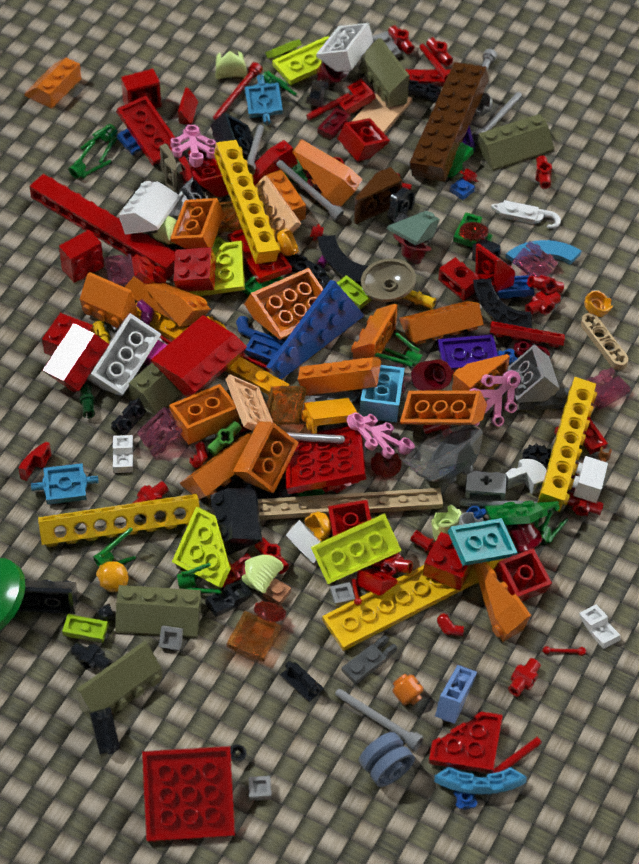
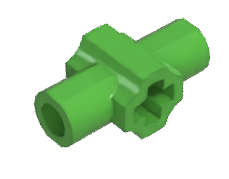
[207,421,242,456]

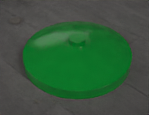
[0,558,25,630]

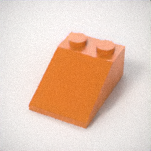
[144,283,211,327]
[452,354,510,391]

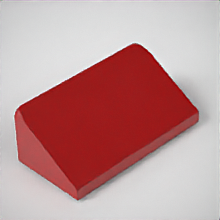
[178,87,198,125]
[356,568,398,596]

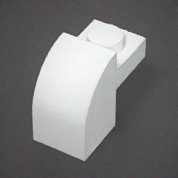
[505,459,547,494]

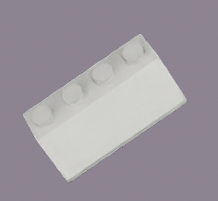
[316,23,373,72]
[119,181,180,235]
[87,313,161,395]

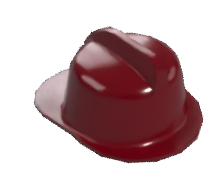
[317,61,348,85]
[393,234,432,265]
[411,359,454,391]
[508,523,542,552]

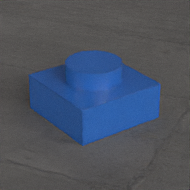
[450,178,475,200]

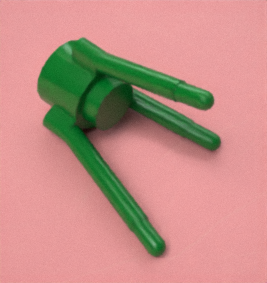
[260,71,297,96]
[80,124,118,163]
[68,141,112,179]
[375,333,423,367]
[534,511,568,545]
[93,528,136,567]
[177,563,222,594]

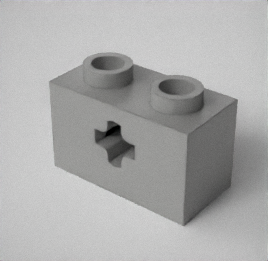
[465,470,506,500]

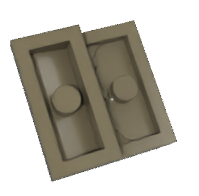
[160,143,178,193]

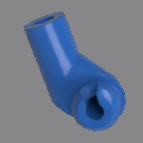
[236,316,255,339]

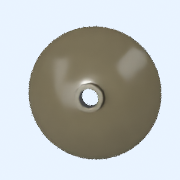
[361,258,416,302]

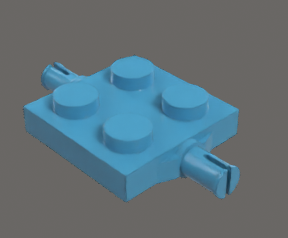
[245,75,283,125]
[31,463,99,505]

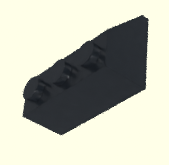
[210,112,259,163]
[211,488,262,555]
[18,579,78,614]

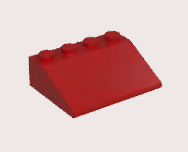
[150,315,247,397]

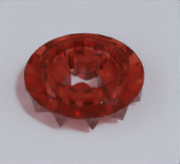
[460,222,488,242]
[371,452,402,477]
[254,601,286,622]

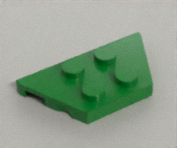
[485,501,560,525]

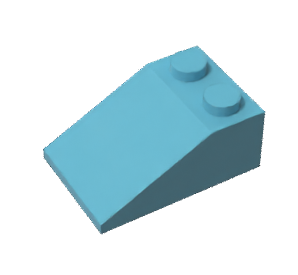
[359,365,405,423]

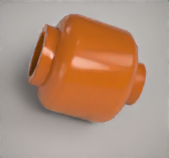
[392,673,424,706]

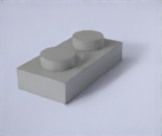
[372,32,401,58]

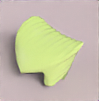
[215,51,247,80]
[153,216,177,244]
[431,505,462,541]
[241,555,283,593]

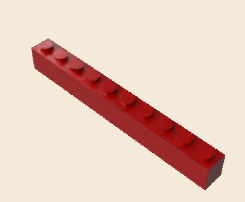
[29,174,176,280]

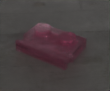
[105,254,134,287]

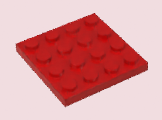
[286,426,366,494]
[142,746,235,841]

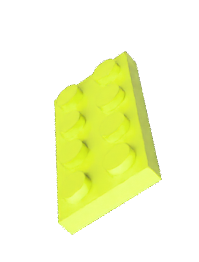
[272,36,329,85]
[311,513,402,584]

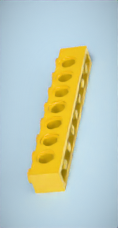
[214,140,280,264]
[537,377,598,512]
[38,494,200,547]

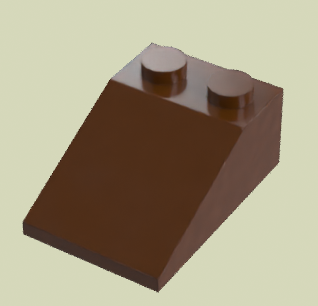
[354,167,402,224]

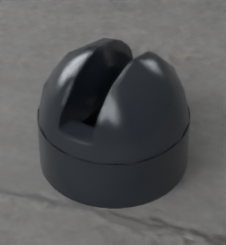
[98,603,115,621]
[230,744,247,763]

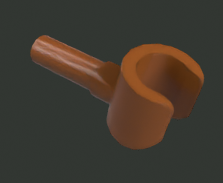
[598,446,612,462]

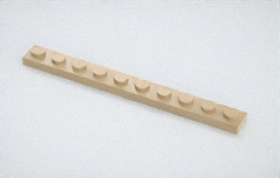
[258,488,443,520]

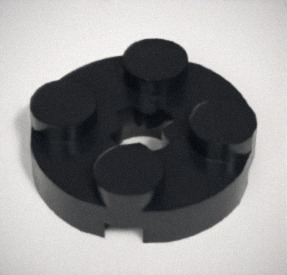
[387,187,415,222]

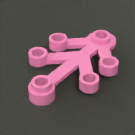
[170,125,216,167]
[469,370,521,427]
[347,412,415,459]

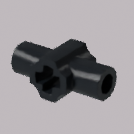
[71,642,113,671]

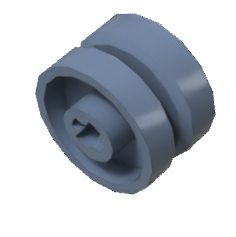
[359,732,415,787]

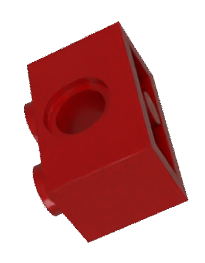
[438,258,480,301]

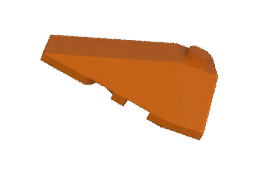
[293,139,362,207]

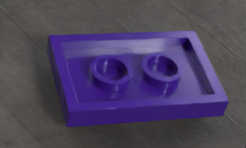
[438,334,498,372]

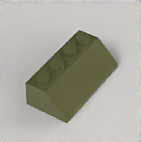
[359,38,409,108]
[477,114,554,171]
[129,363,183,417]
[115,585,202,638]
[77,641,163,721]

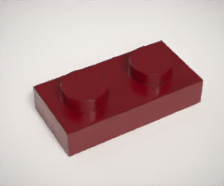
[317,108,350,140]

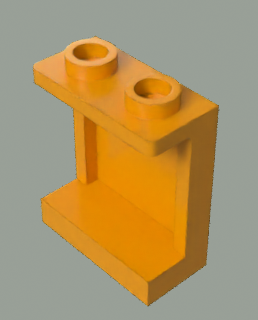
[301,398,358,434]

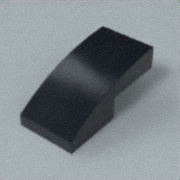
[205,579,252,617]

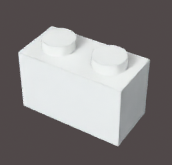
[572,456,608,503]

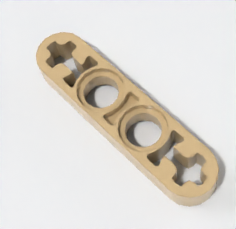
[581,313,628,371]

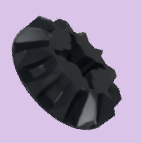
[522,443,551,469]

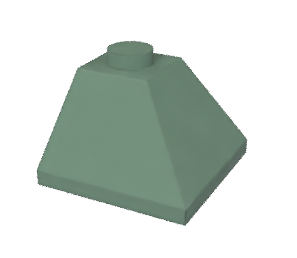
[387,211,440,245]

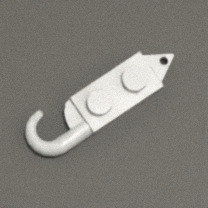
[491,200,561,229]

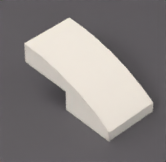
[113,435,133,473]
[286,520,321,563]
[579,605,620,649]

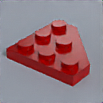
[429,711,503,774]

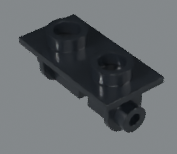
[111,397,147,435]
[280,661,324,702]
[90,707,120,754]

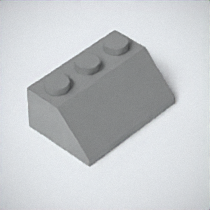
[508,345,560,403]

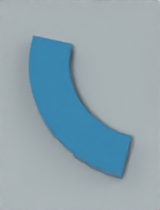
[505,240,582,267]
[434,767,527,794]

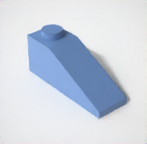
[435,665,477,724]

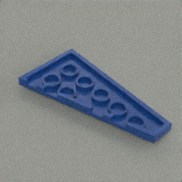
[266,280,365,379]

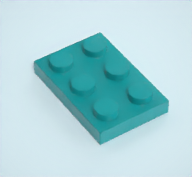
[447,518,517,566]

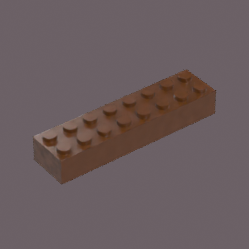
[409,62,489,182]

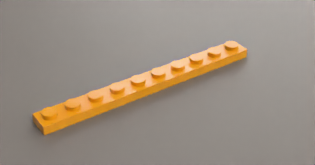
[136,302,290,401]

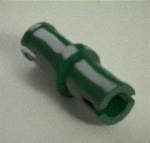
[79,382,95,419]

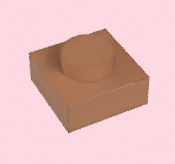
[263,578,291,606]

